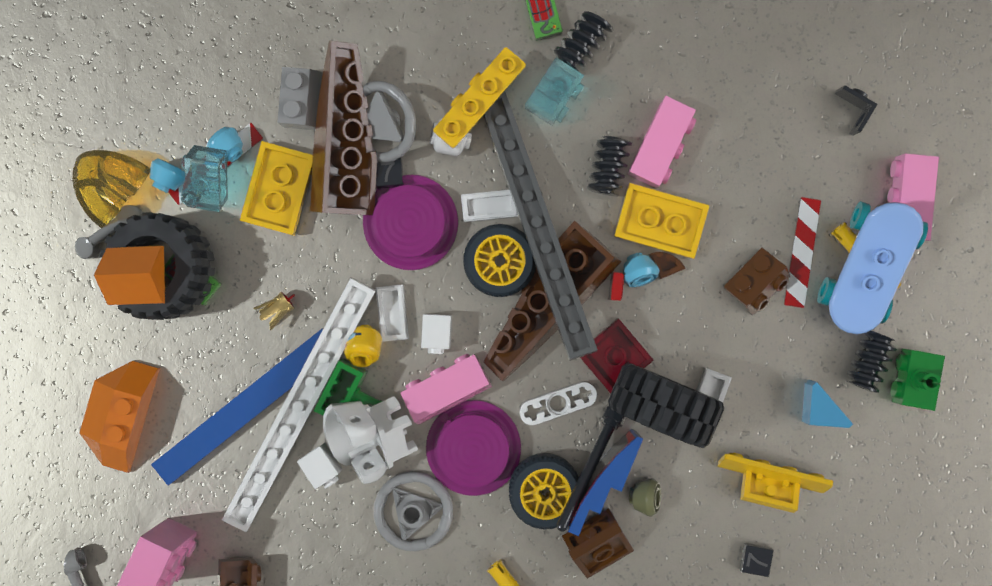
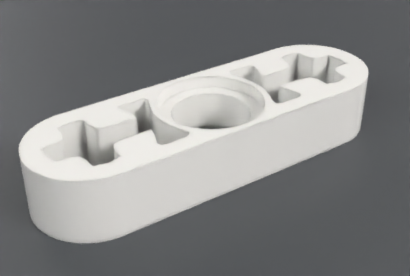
[520,381,597,425]

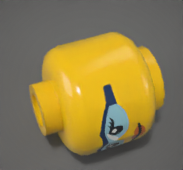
[344,325,382,367]

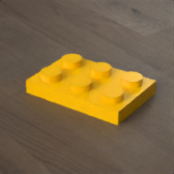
[239,141,313,236]
[613,183,710,259]

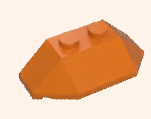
[79,361,160,473]

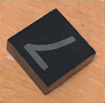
[376,158,404,189]
[740,543,774,577]

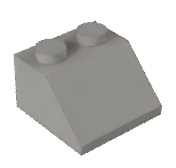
[277,67,323,130]

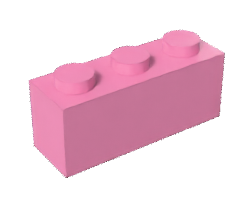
[627,96,697,188]
[887,153,939,241]
[400,354,492,425]

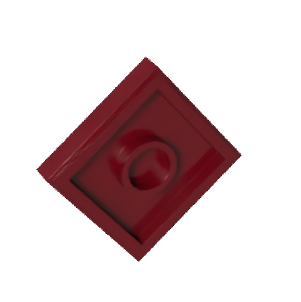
[580,318,654,394]

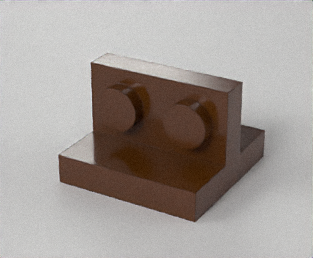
[562,508,634,579]

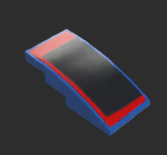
[567,429,643,536]

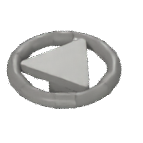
[362,81,416,162]
[374,471,453,552]

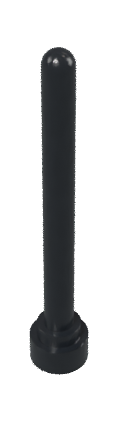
[556,406,626,532]

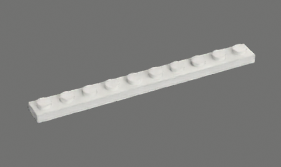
[222,277,376,532]

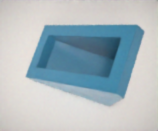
[802,380,853,428]

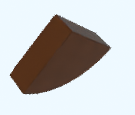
[648,252,686,279]

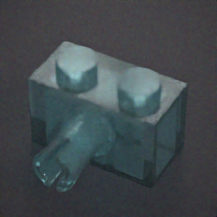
[525,57,585,126]
[181,145,228,212]

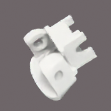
[323,396,418,484]

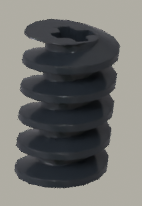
[554,11,613,75]
[587,136,632,196]
[846,331,897,393]

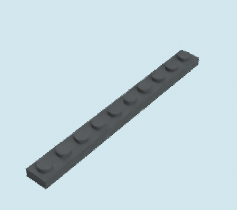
[483,91,597,361]

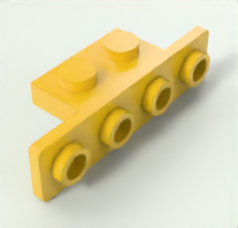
[433,47,526,148]
[718,453,833,513]

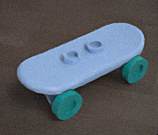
[817,201,928,334]

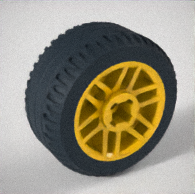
[463,224,536,297]
[509,453,579,530]

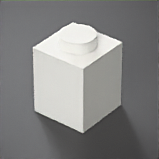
[421,314,452,354]
[297,442,343,489]

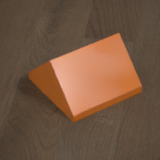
[94,246,165,305]

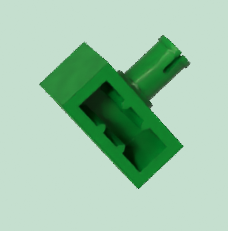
[890,348,945,411]
[314,359,383,416]

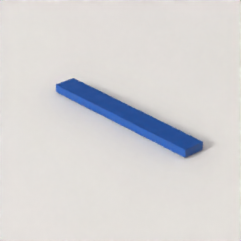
[151,328,324,486]

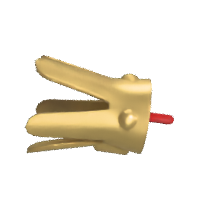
[253,291,295,330]

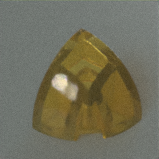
[72,150,150,228]

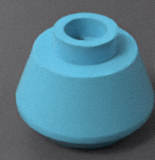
[206,127,243,163]
[150,158,187,193]
[623,253,660,287]

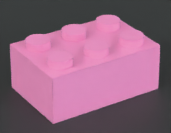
[117,518,197,586]

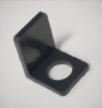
[835,85,878,136]

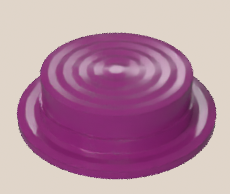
[363,175,458,270]
[426,400,521,496]

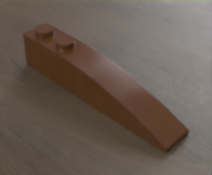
[310,41,377,215]
[483,221,622,381]

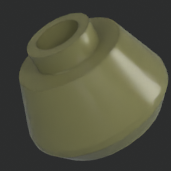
[629,478,661,517]

